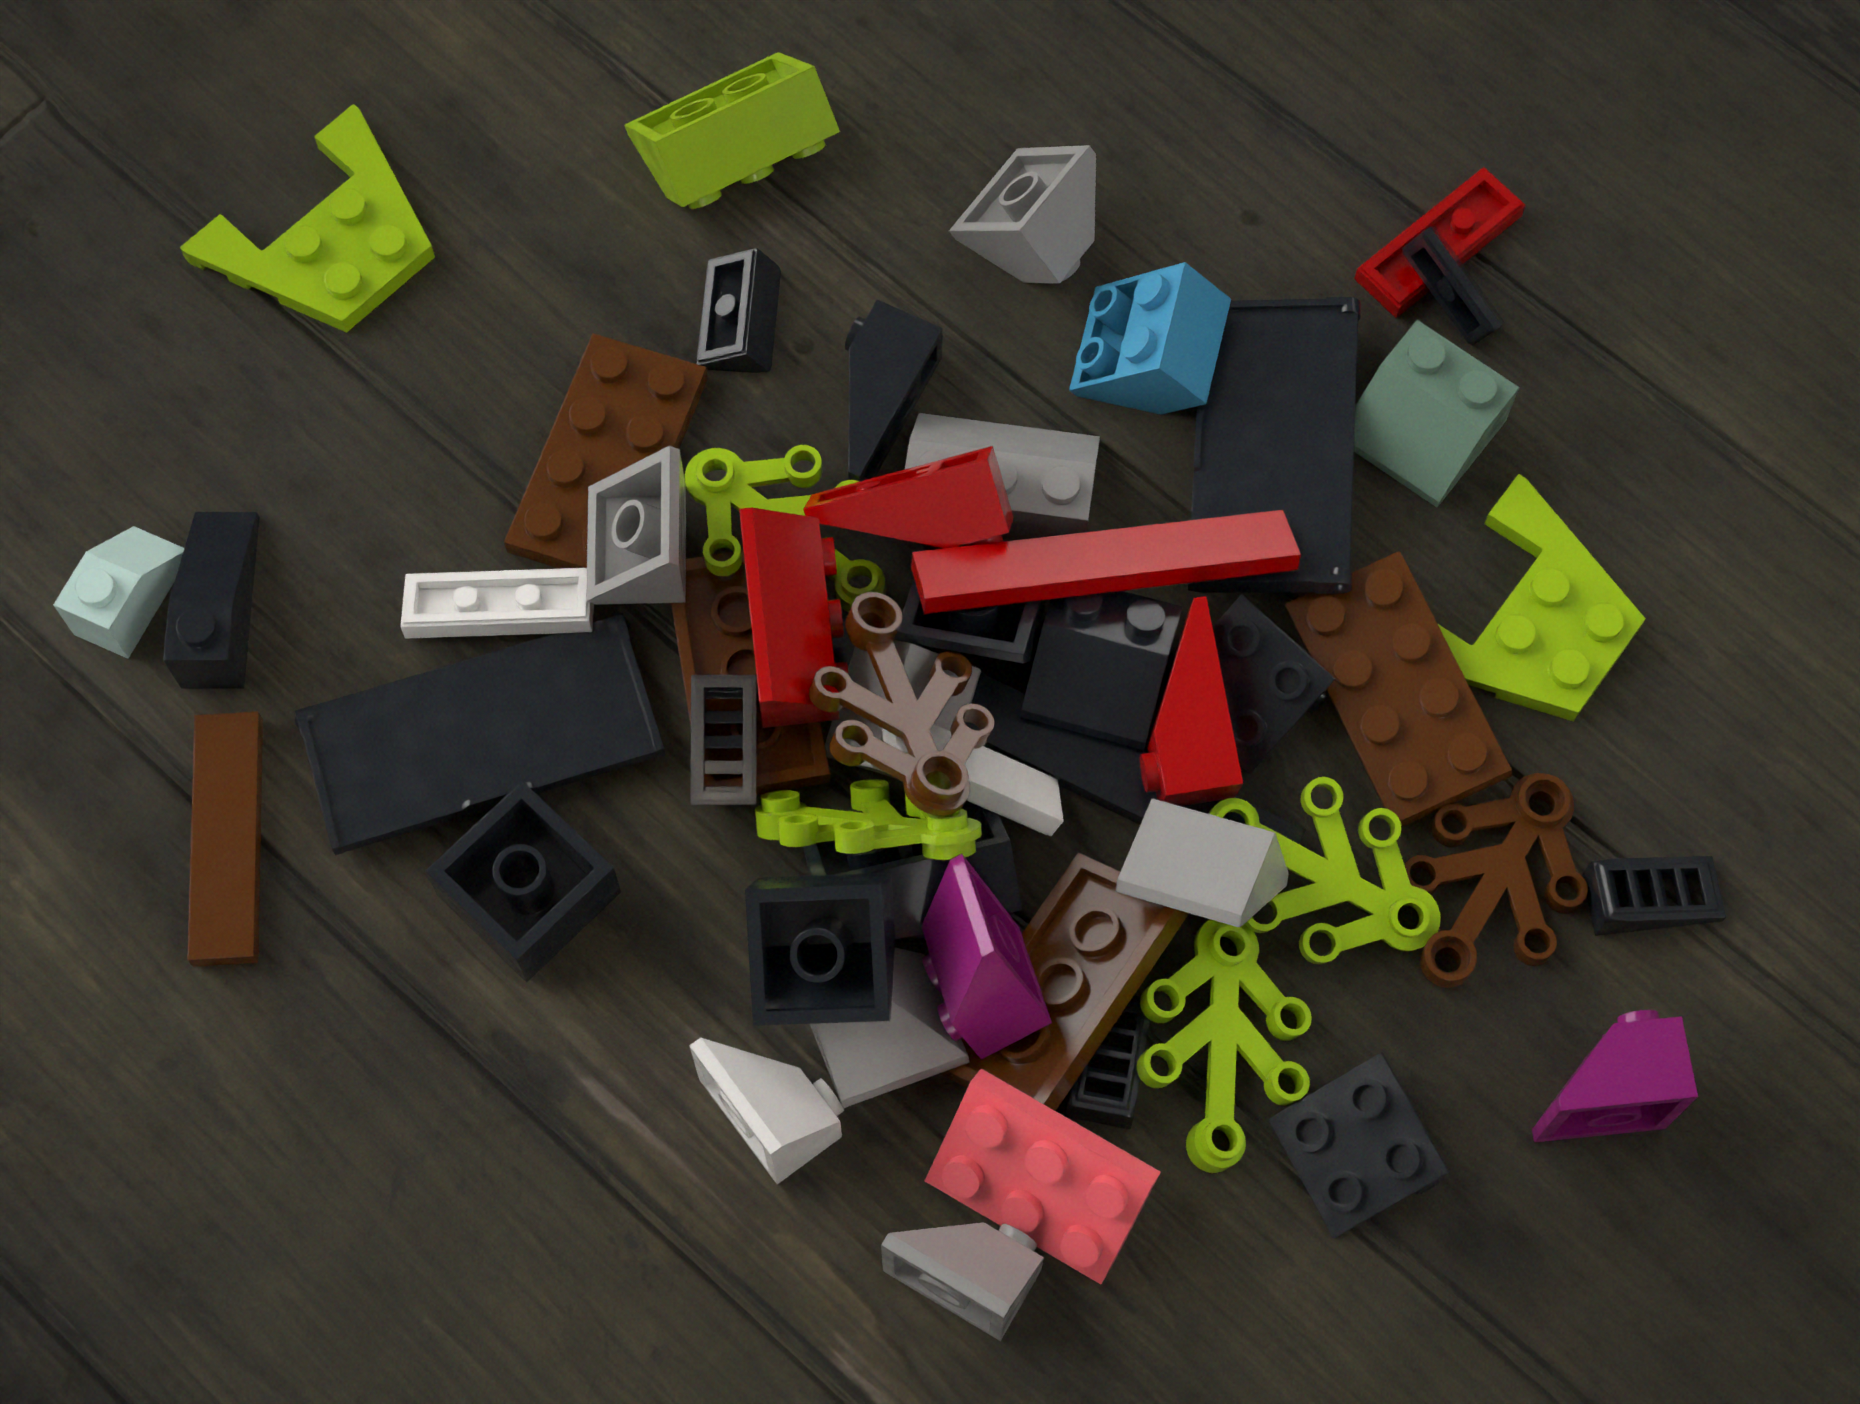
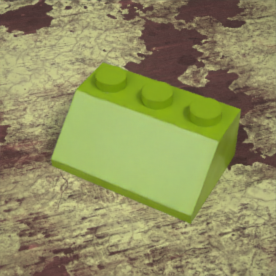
[624,52,840,209]

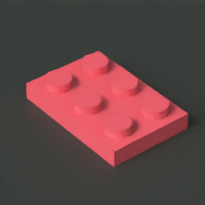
[925,1069,1161,1284]

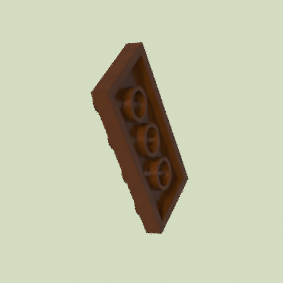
[504,333,708,569]
[671,550,830,795]
[1285,551,1512,827]
[940,853,1189,1111]

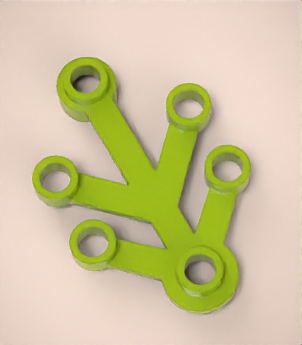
[685,445,886,612]
[1208,777,1440,964]
[755,779,982,860]
[1137,919,1312,1173]

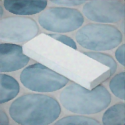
[401,568,594,639]
[882,724,1064,836]

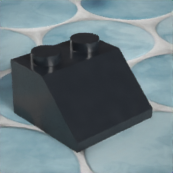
[896,545,1049,663]
[1020,591,1182,750]
[745,872,895,1026]

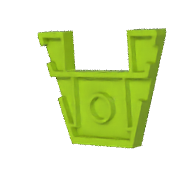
[180,104,435,333]
[1438,474,1646,721]

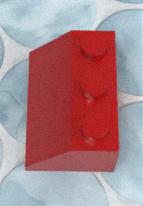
[739,507,848,728]

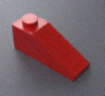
[803,446,1014,548]
[1140,596,1243,806]

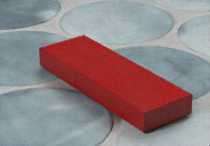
[1354,167,1526,318]

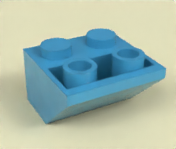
[1069,262,1231,415]

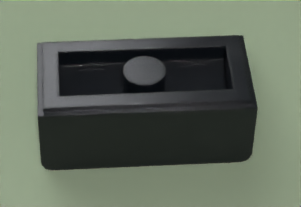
[1402,225,1504,346]
[696,248,781,373]

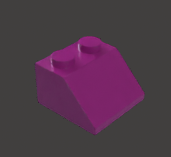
[921,854,1052,1059]
[1532,1010,1698,1142]

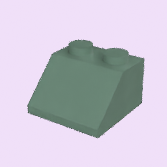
[1354,320,1520,507]

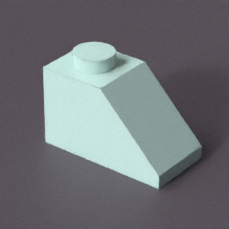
[53,526,184,659]

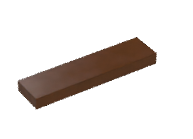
[187,711,263,967]

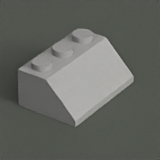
[905,413,1100,541]

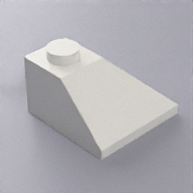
[689,1038,844,1184]

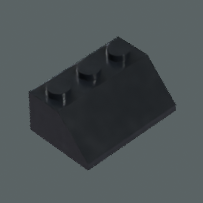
[802,800,1022,939]

